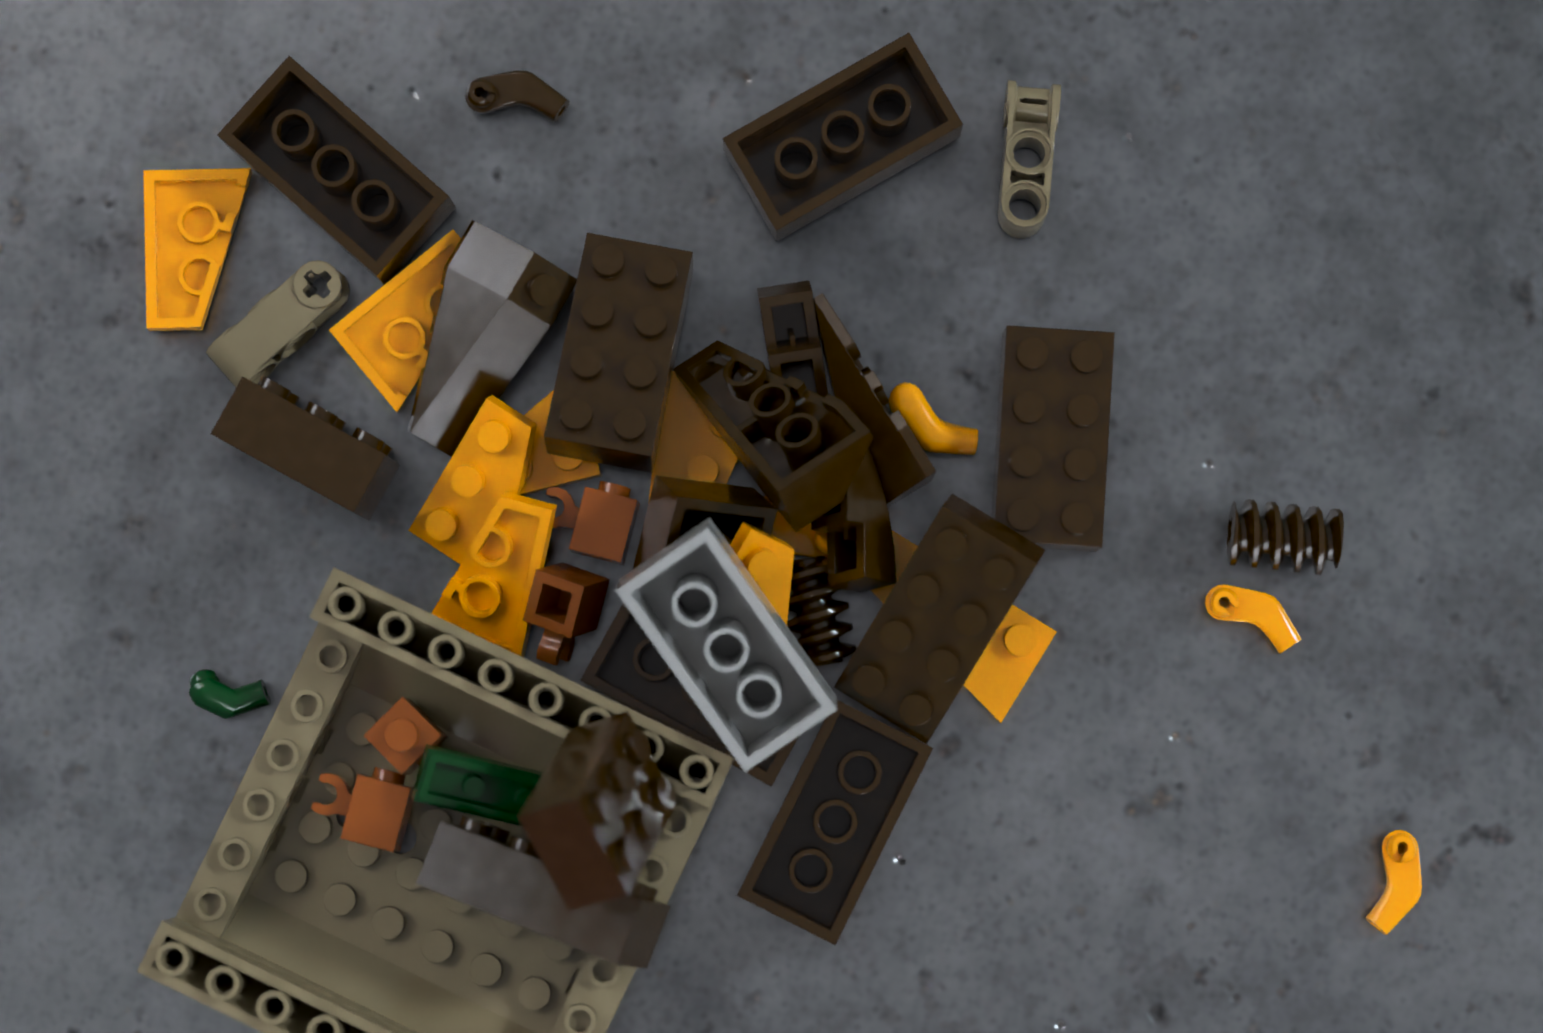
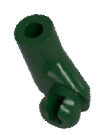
[189,669,271,719]

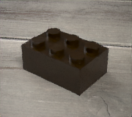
[210,375,400,520]
[517,711,677,912]

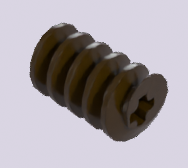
[1226,499,1344,575]
[787,556,857,667]

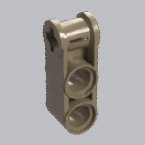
[997,80,1061,239]
[206,260,350,387]

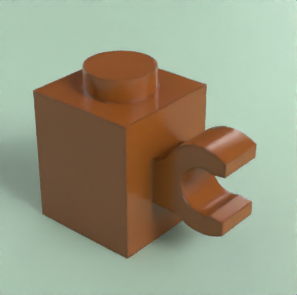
[546,481,640,566]
[523,562,610,666]
[363,696,448,775]
[311,766,414,852]

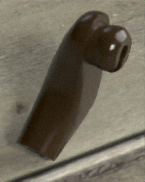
[465,70,569,122]

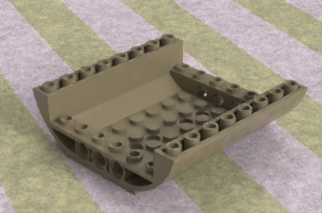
[137,567,734,1033]

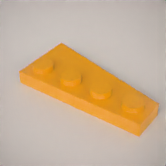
[870,530,1057,723]

